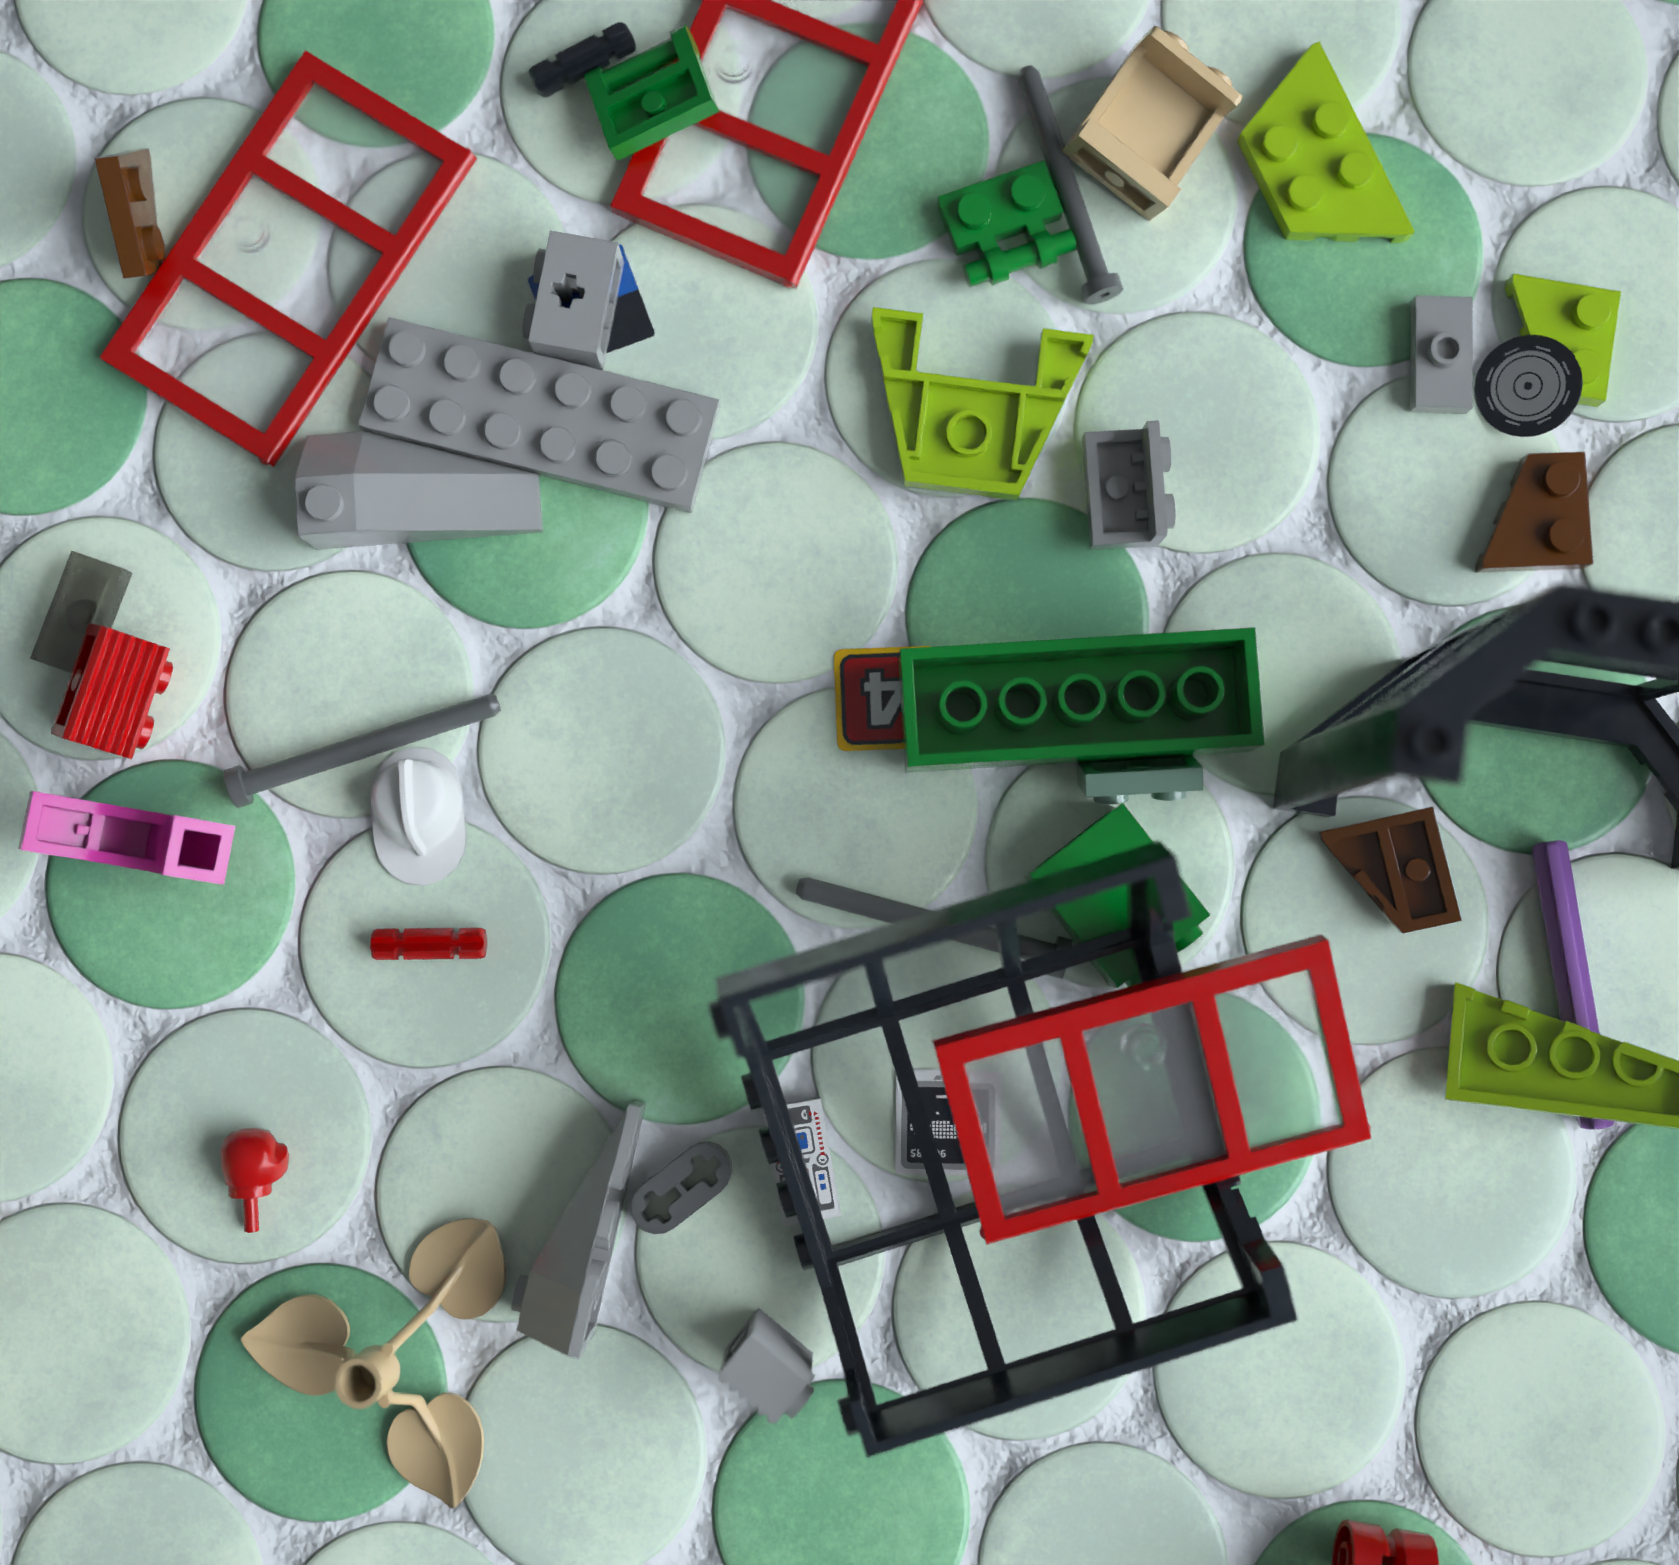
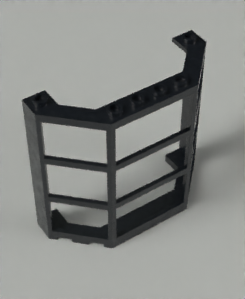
[1273,582,1679,870]
[708,841,1298,1458]

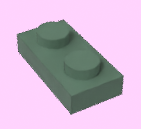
[1077,756,1203,804]

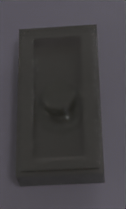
[30,550,132,673]

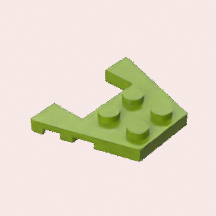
[871,307,1094,500]

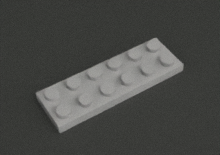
[358,317,720,513]

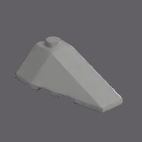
[511,1100,646,1359]

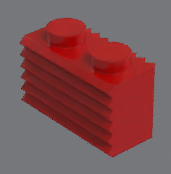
[51,623,173,759]

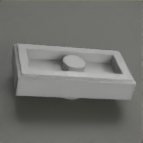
[1410,295,1473,413]

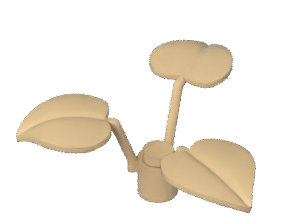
[241,1218,507,1509]

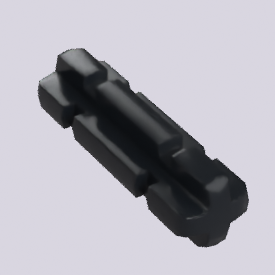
[529,22,636,97]

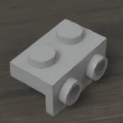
[1082,420,1176,550]

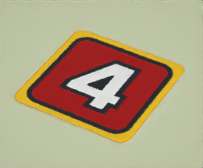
[834,646,931,751]

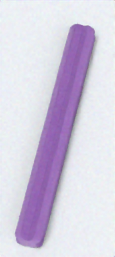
[1532,840,1614,1130]

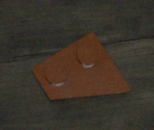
[95,148,165,279]
[1475,452,1593,573]
[1319,807,1462,934]

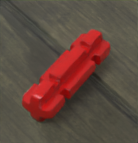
[370,928,487,960]

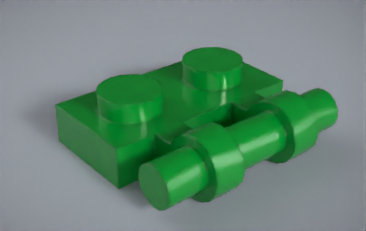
[937,160,1077,287]

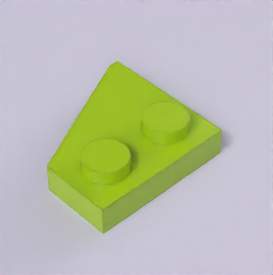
[1505,273,1621,407]

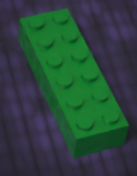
[898,627,1265,773]

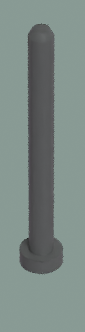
[1018,65,1123,304]

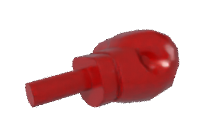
[220,1128,289,1233]

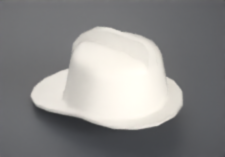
[370,747,466,886]

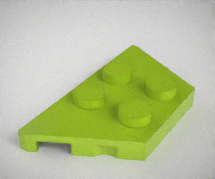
[1237,41,1415,243]

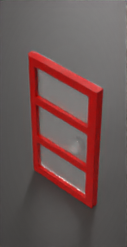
[610,0,924,289]
[99,50,477,467]
[932,934,1371,1245]

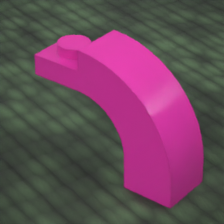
[18,791,235,885]

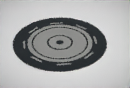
[1474,335,1583,437]

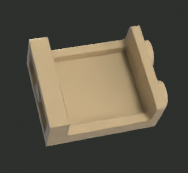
[1061,26,1243,221]

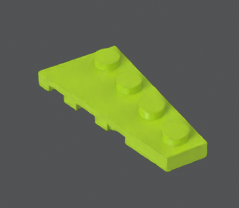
[1445,982,1679,1129]

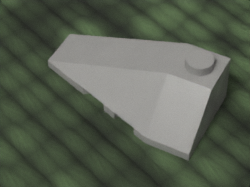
[295,431,543,550]

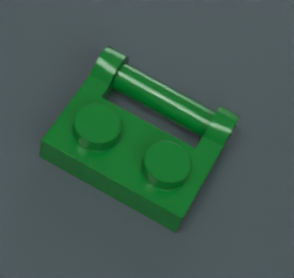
[584,24,719,161]

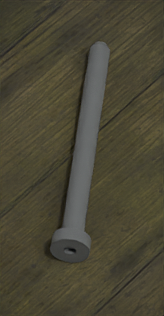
[224,694,501,808]
[796,877,1073,979]

